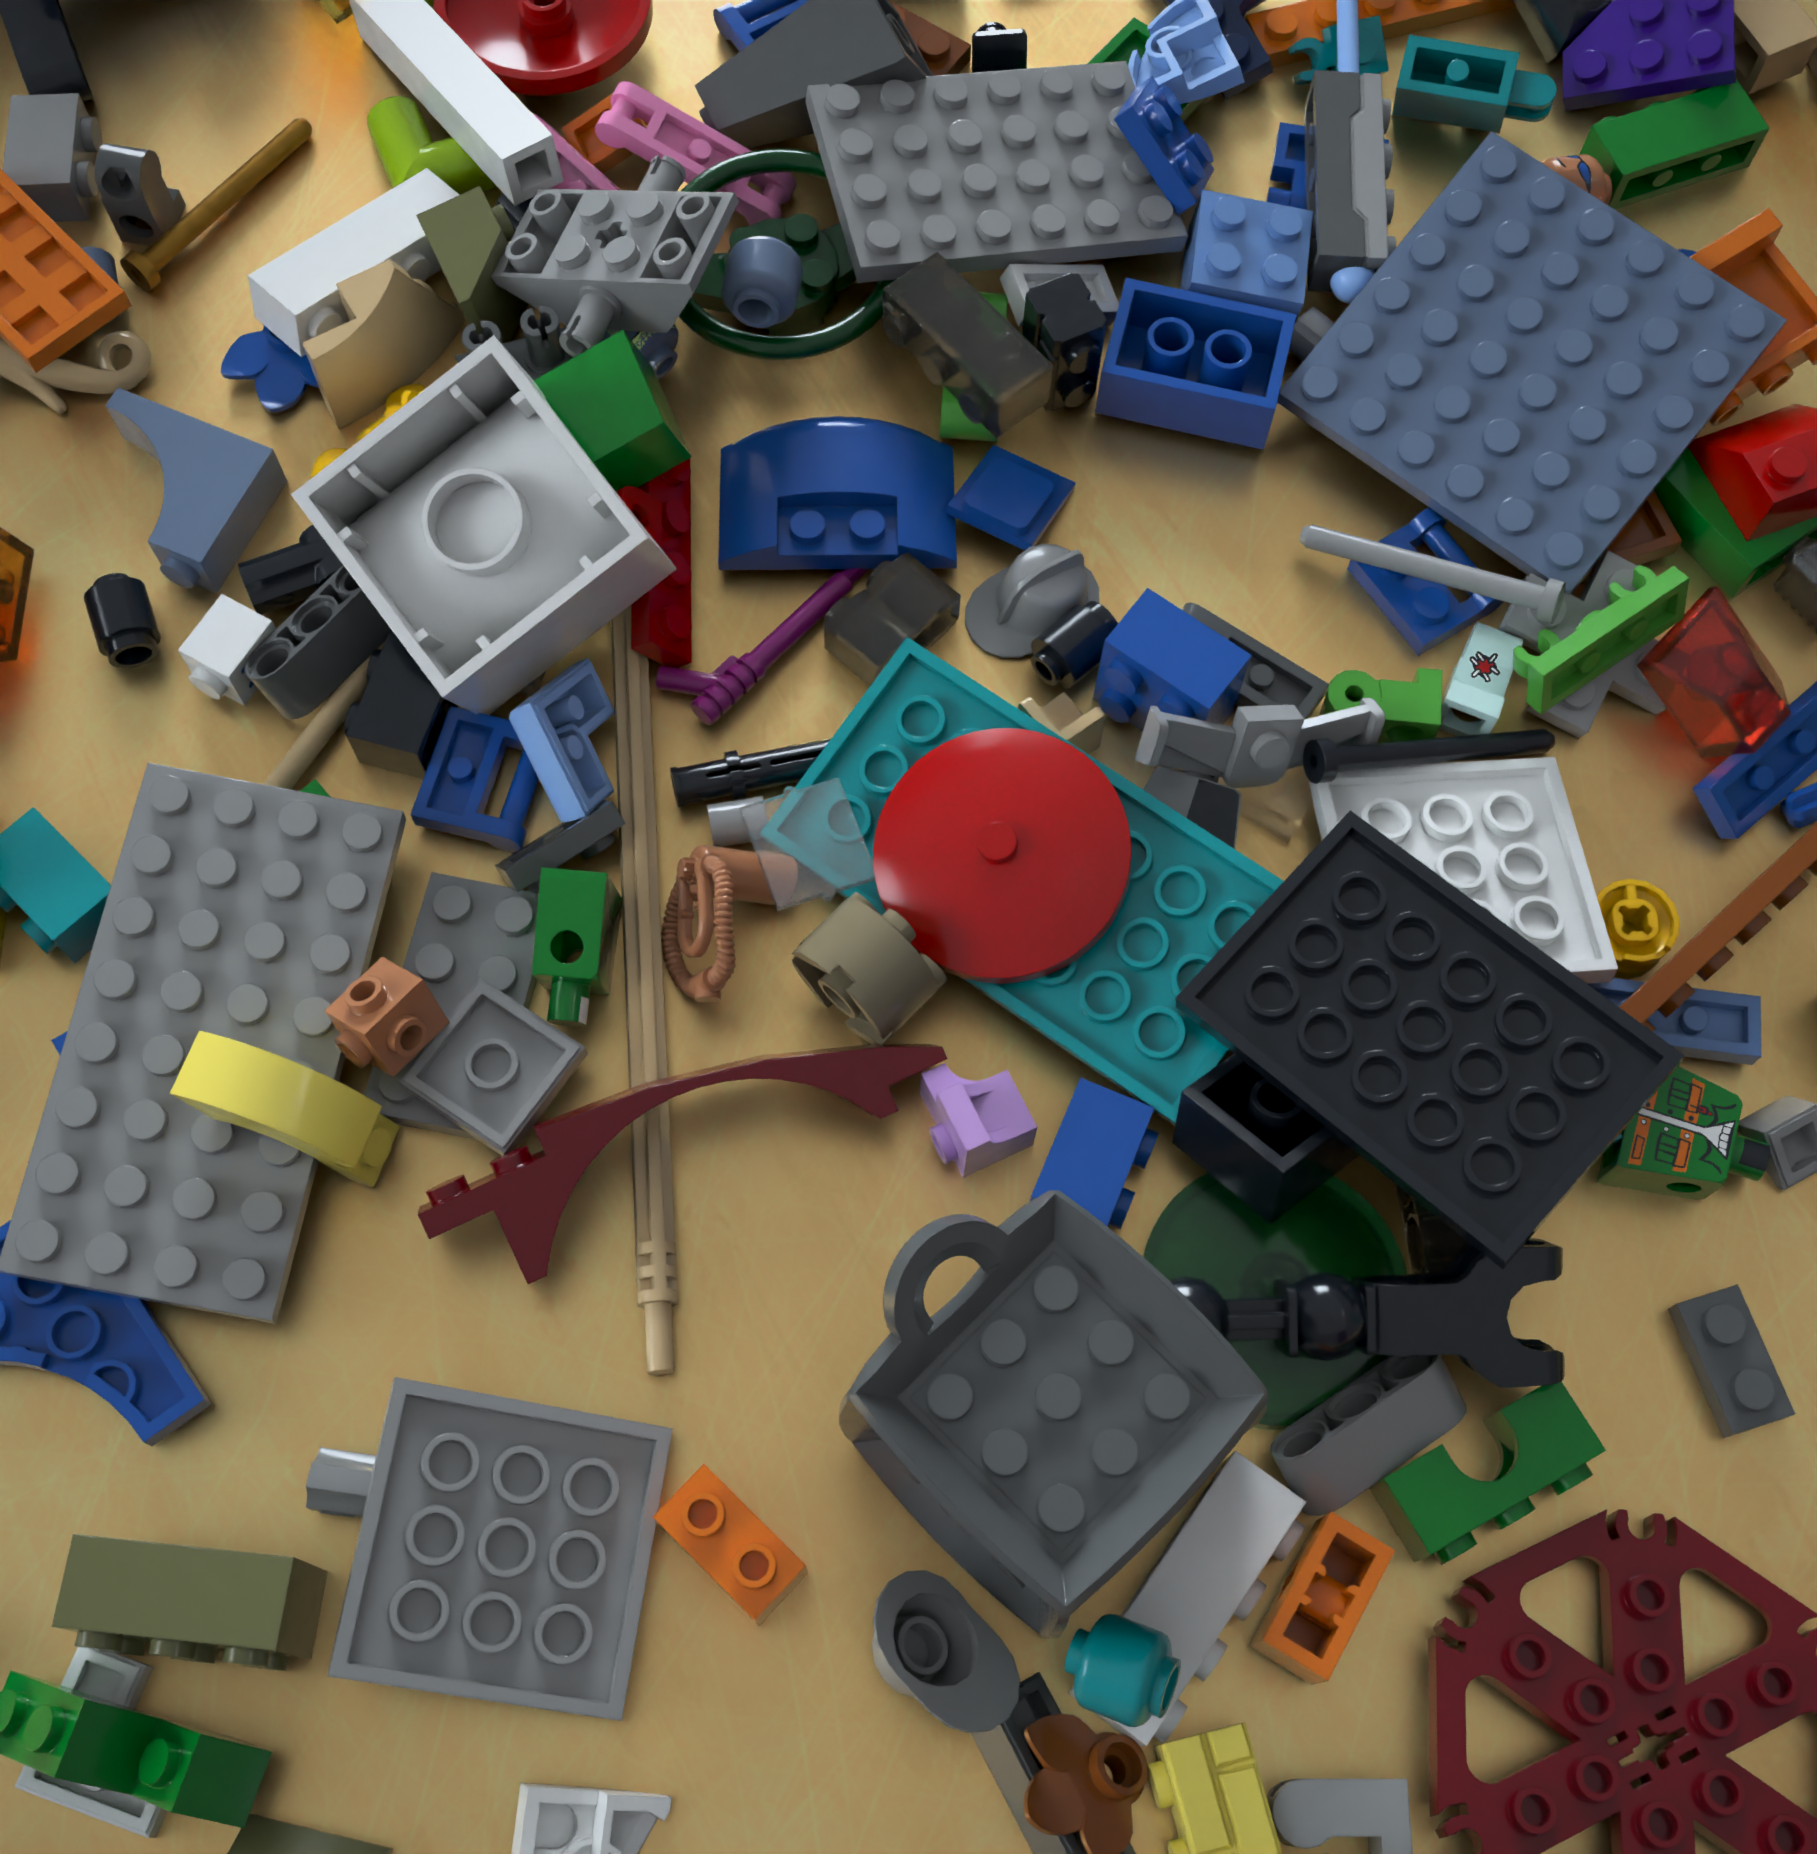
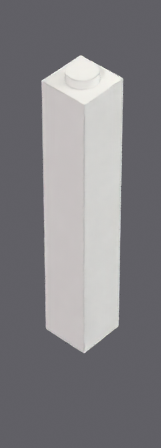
[349,0,564,206]

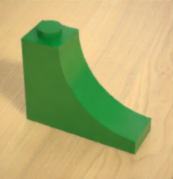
[1654,448,1817,599]

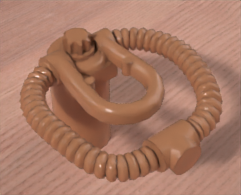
[661,845,798,1002]

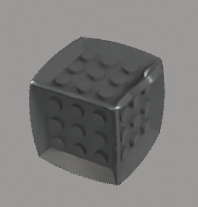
[839,1190,1269,1639]

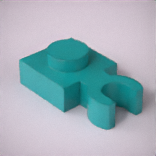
[1288,15,1389,85]

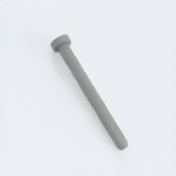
[1300,524,1566,624]

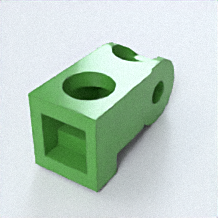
[1320,668,1443,743]

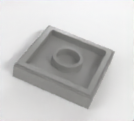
[398,978,588,1155]

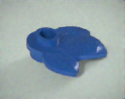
[221,326,319,413]

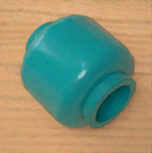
[1065,1614,1181,1727]

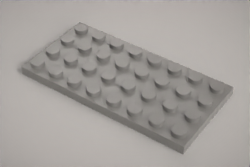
[0,762,406,1324]

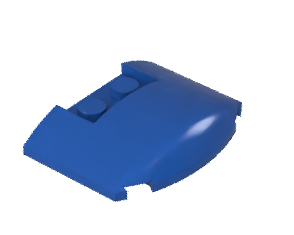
[718,416,957,570]

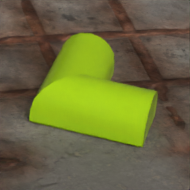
[367,96,497,195]

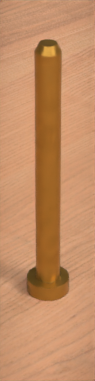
[120,118,312,292]

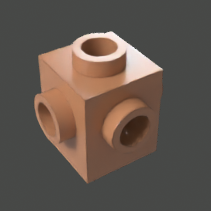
[325,957,450,1077]

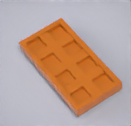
[0,168,132,373]

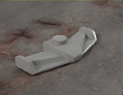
[1135,698,1385,788]

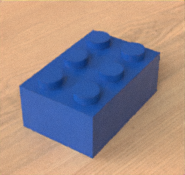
[1095,278,1297,450]

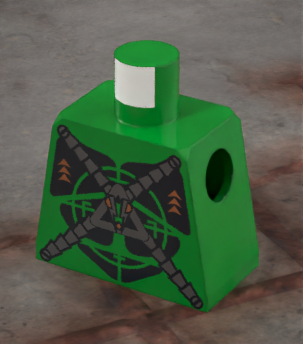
[532,867,622,1027]

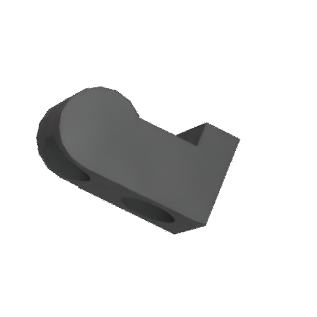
[94,143,186,246]

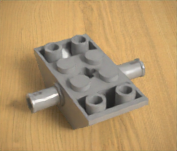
[491,155,739,357]

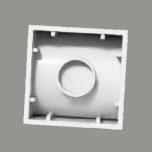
[291,335,677,715]

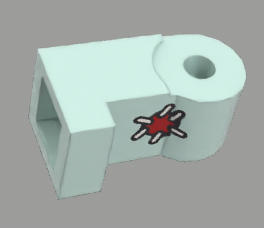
[1439,622,1523,736]

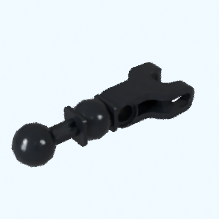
[1169,1238,1565,1388]

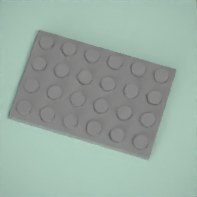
[805,61,1188,283]

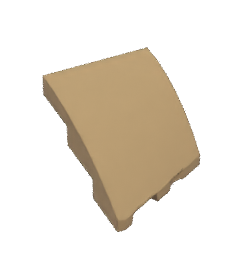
[302,259,466,430]

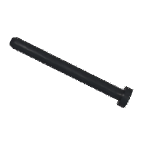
[1303,729,1555,784]

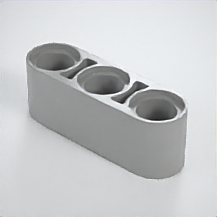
[1270,1355,1466,1516]

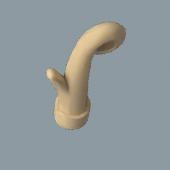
[0,331,151,414]

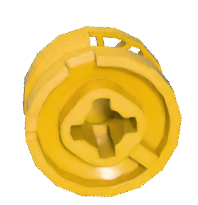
[1596,879,1680,979]

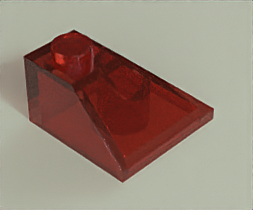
[1637,586,1791,758]

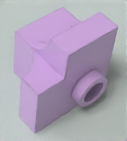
[920,1063,1037,1178]

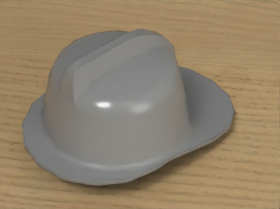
[965,544,1099,658]
[871,1570,1020,1733]

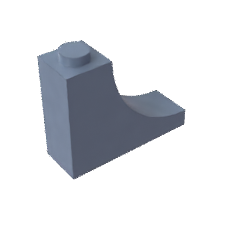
[105,388,288,593]

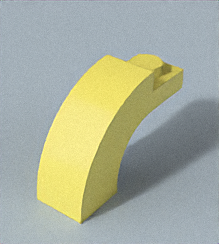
[170,1031,400,1187]

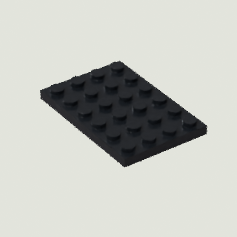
[1175,810,1685,1269]

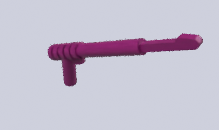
[656,568,869,725]

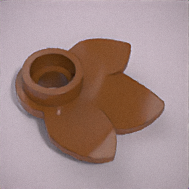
[1023,1714,1148,1854]

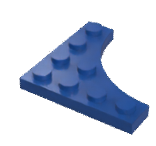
[0,1220,212,1446]

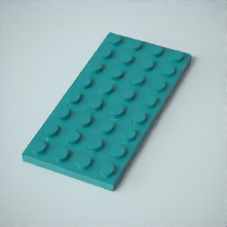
[759,637,1284,1126]

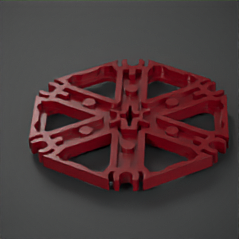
[1428,1509,1817,1854]

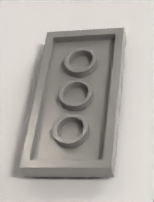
[364,872,539,1140]

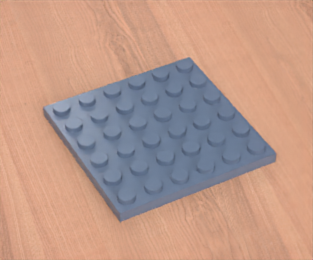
[1277,131,1787,594]

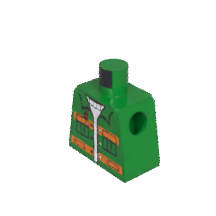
[1597,1066,1770,1200]

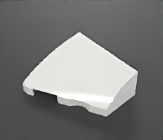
[511,1783,672,1854]

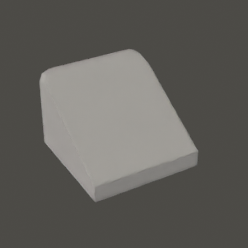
[1738,1096,1817,1190]

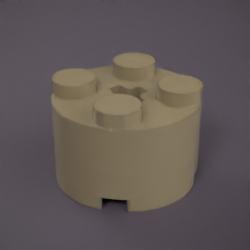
[792,892,947,1045]

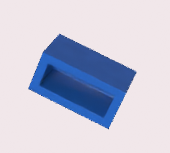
[1030,1077,1159,1229]

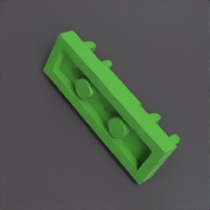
[1513,565,1689,715]

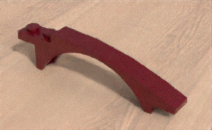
[418,1044,948,1284]

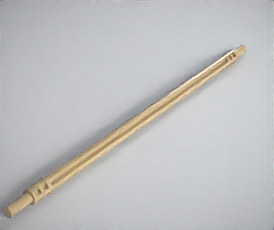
[611,605,678,1375]

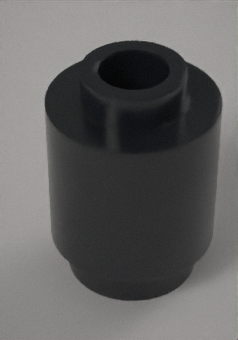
[84,573,161,668]
[1031,601,1118,688]

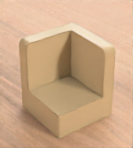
[1018,692,1106,754]

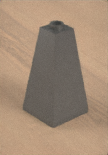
[694,0,933,148]

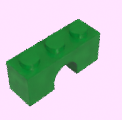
[1369,1381,1606,1565]

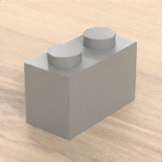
[3,93,102,222]

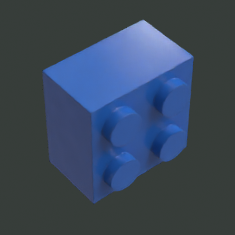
[1093,588,1252,732]

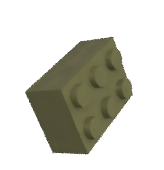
[52,1534,328,1671]

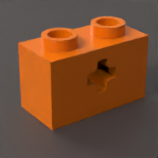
[653,1464,808,1626]
[1249,1512,1395,1685]

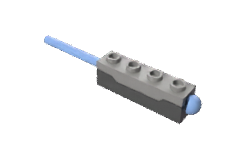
[1304,0,1396,304]

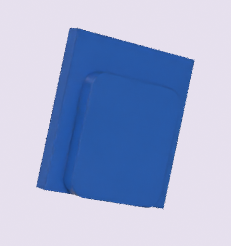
[946,445,1076,550]

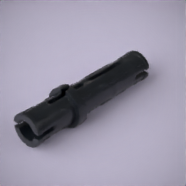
[670,738,831,807]

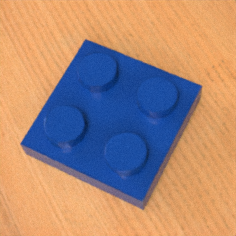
[1114,76,1214,215]

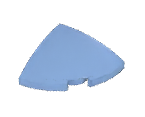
[1128,0,1245,104]

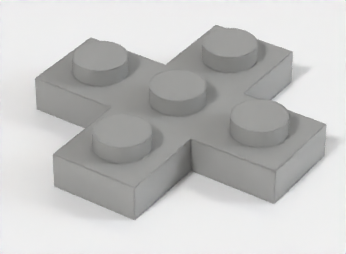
[1498,550,1690,738]

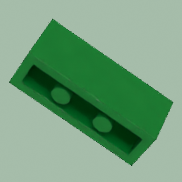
[1579,80,1770,209]

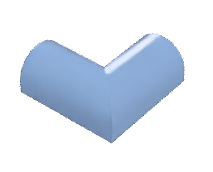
[509,658,614,822]

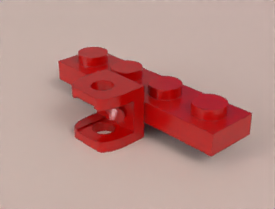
[615,458,692,668]

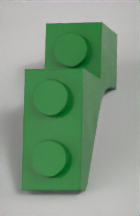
[0,1671,272,1828]

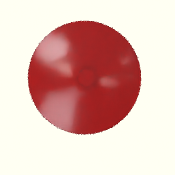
[434,0,653,96]
[873,728,1132,984]

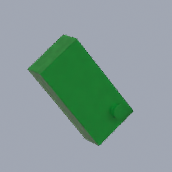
[534,330,692,491]

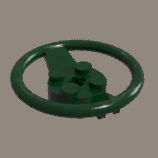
[679,149,903,360]

